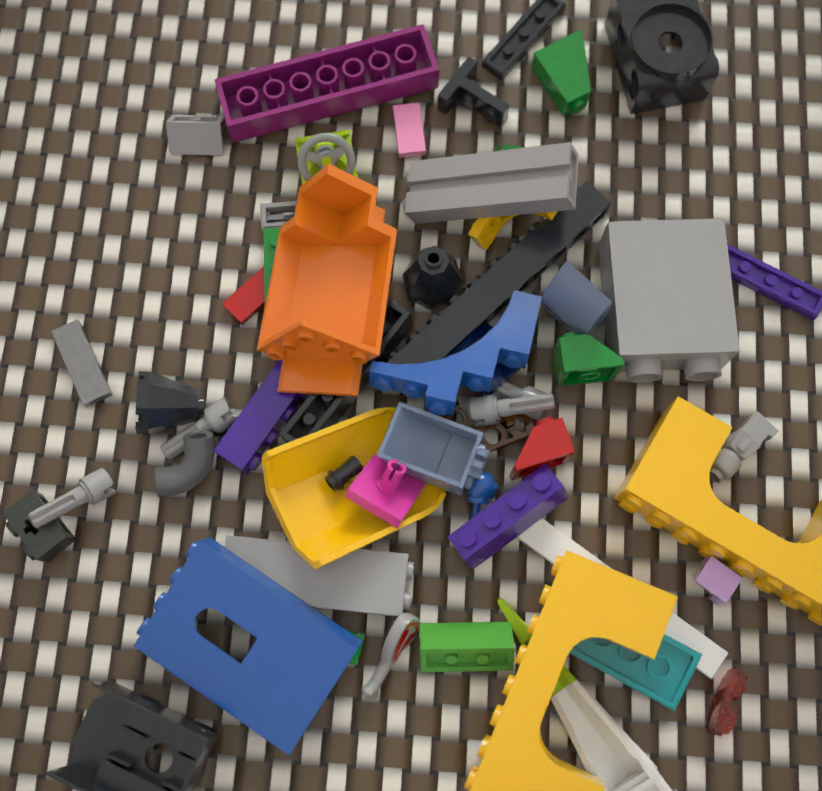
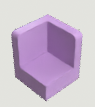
[694,556,743,605]

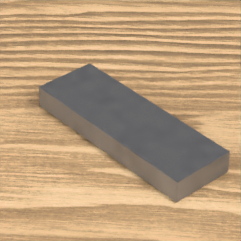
[51,319,113,407]

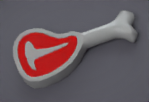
[361,612,421,700]

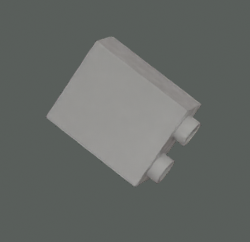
[598,218,740,383]

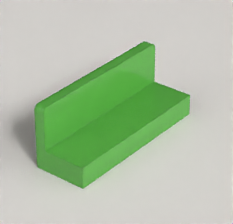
[420,622,515,672]

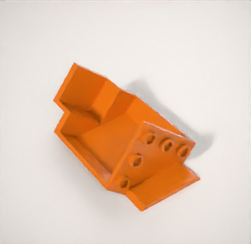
[257,164,397,396]

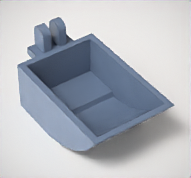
[541,261,612,336]
[377,402,490,496]

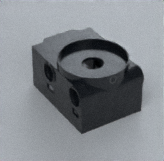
[604,0,719,114]
[46,681,219,791]

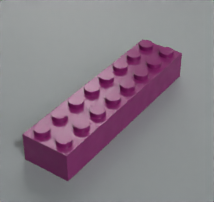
[214,24,439,143]

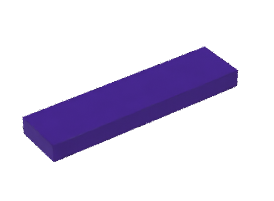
[727,244,822,321]

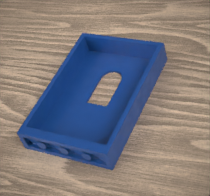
[133,537,363,755]

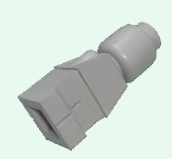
[709,411,779,483]

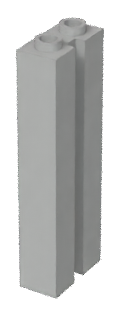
[403,142,579,224]
[225,535,414,617]

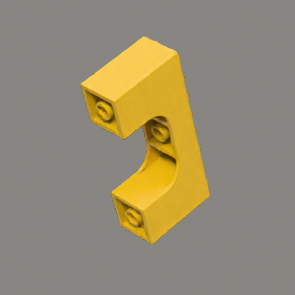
[614,396,822,626]
[464,550,678,791]

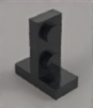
[437,56,510,127]

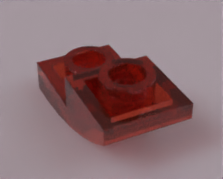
[707,669,749,736]

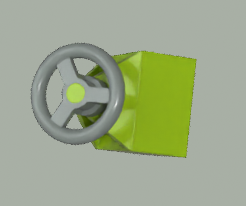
[295,129,358,185]

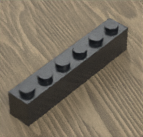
[279,298,413,443]

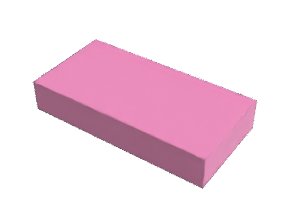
[393,103,426,158]

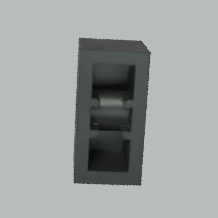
[3,490,76,563]

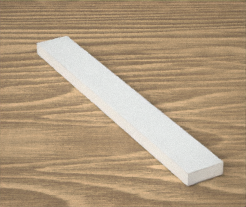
[516,518,728,679]

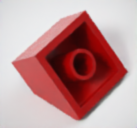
[509,416,575,481]

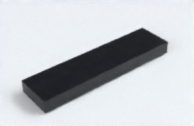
[481,0,566,81]

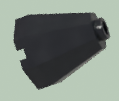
[403,246,463,310]
[135,371,204,435]

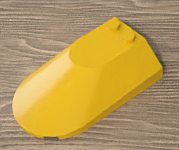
[261,407,446,570]

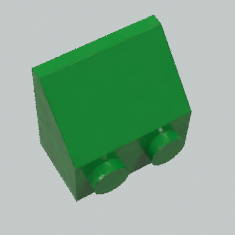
[551,332,624,387]

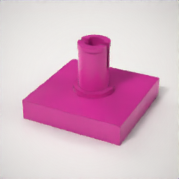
[345,454,426,528]

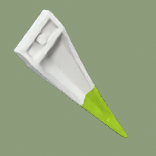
[498,598,672,791]

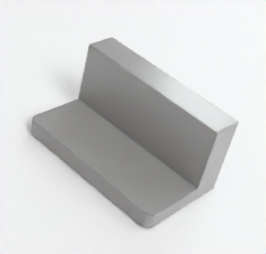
[166,115,226,155]

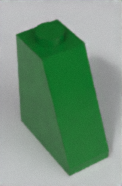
[531,30,591,117]

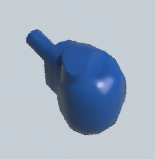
[467,471,498,519]

